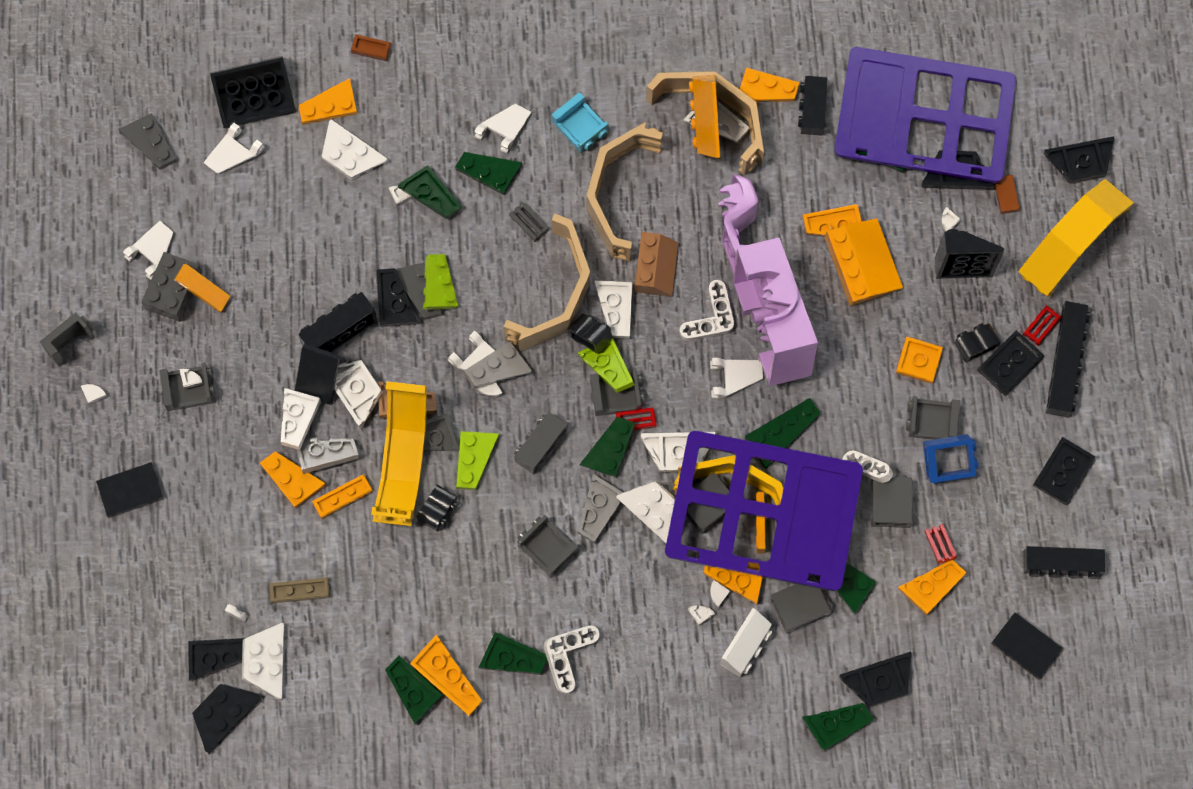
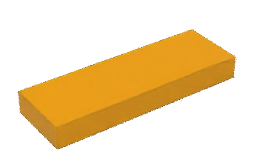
[174,264,230,312]
[312,474,373,519]
[755,492,765,553]

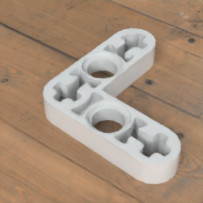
[680,280,734,341]
[842,450,893,483]
[544,625,599,693]

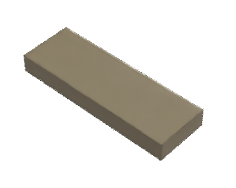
[269,577,330,604]

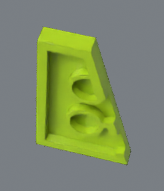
[423,254,458,310]
[577,338,634,393]
[456,431,499,490]

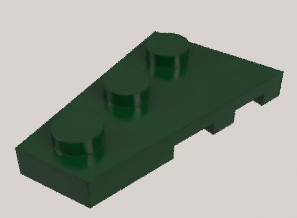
[398,165,462,219]
[579,417,635,478]
[836,562,876,615]
[478,632,547,675]

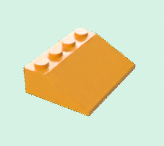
[689,75,720,158]
[824,218,903,306]

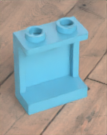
[551,92,609,153]

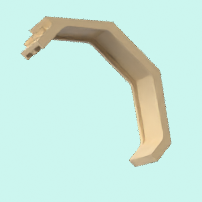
[646,72,764,175]
[586,122,663,262]
[504,213,590,352]

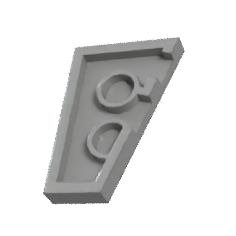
[296,438,359,474]

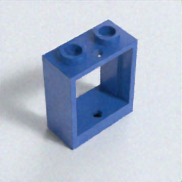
[923,434,978,483]

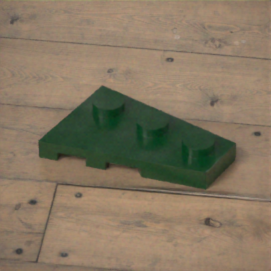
[455,152,522,195]
[385,655,442,725]
[802,703,874,751]

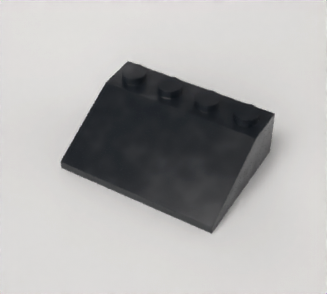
[210,56,296,128]
[934,229,1004,279]

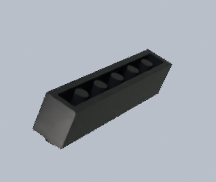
[1045,301,1090,418]

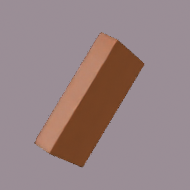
[351,34,391,61]
[994,175,1020,214]

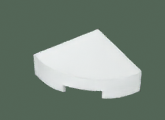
[388,186,413,205]
[941,207,961,231]
[179,369,203,389]
[477,383,502,397]
[81,384,107,404]
[710,580,730,608]
[225,604,248,622]
[688,606,715,625]

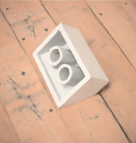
[720,608,772,677]

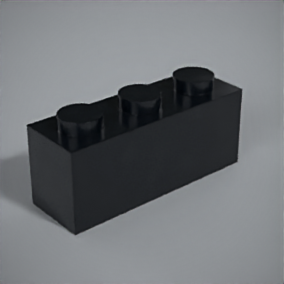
[798,76,827,136]

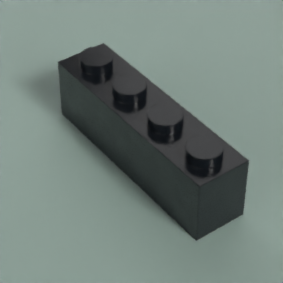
[1023,546,1105,579]

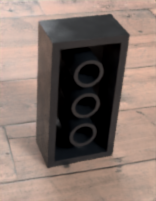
[298,292,377,352]

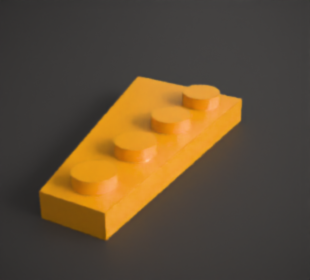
[410,634,482,716]

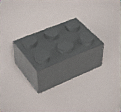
[141,252,202,322]

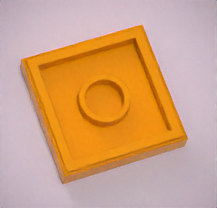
[896,337,943,384]

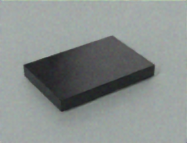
[977,330,1044,396]
[294,344,341,405]
[1033,437,1095,505]
[96,462,164,518]
[991,612,1062,680]

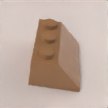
[634,232,678,297]

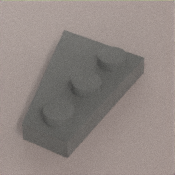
[118,113,177,170]
[396,262,442,320]
[424,414,459,451]

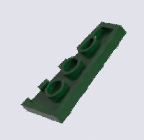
[745,398,820,469]

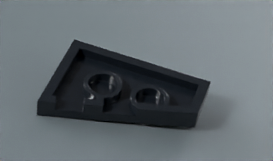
[376,268,418,327]
[188,638,245,681]

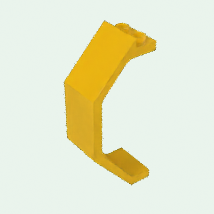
[1018,179,1134,297]
[371,381,427,526]
[673,455,783,505]

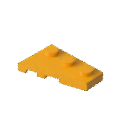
[740,68,799,103]
[299,78,357,125]
[802,204,862,236]
[260,451,326,508]
[897,560,967,615]
[703,562,762,605]

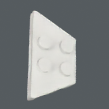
[322,120,388,180]
[334,360,383,428]
[641,432,715,472]
[616,480,675,543]
[242,623,284,700]

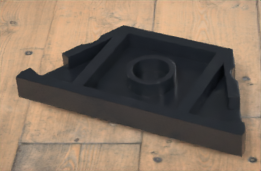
[1043,136,1115,183]
[921,150,994,189]
[839,651,912,708]
[192,684,262,754]

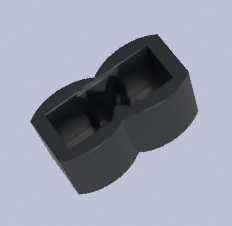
[567,314,613,353]
[954,323,1001,362]
[416,484,458,531]

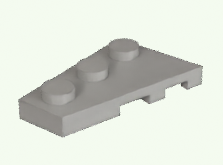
[463,341,532,388]
[578,474,622,543]

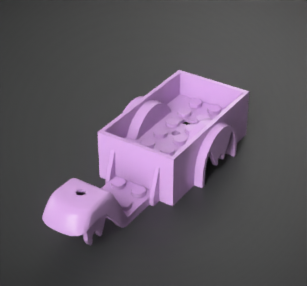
[718,174,818,386]

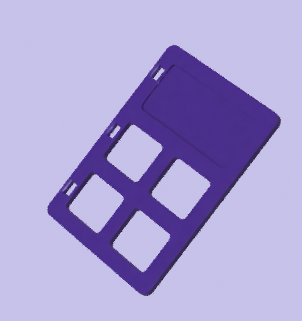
[834,47,1016,183]
[665,431,863,591]

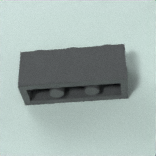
[514,411,567,474]

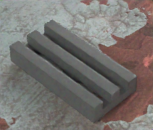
[509,202,548,242]

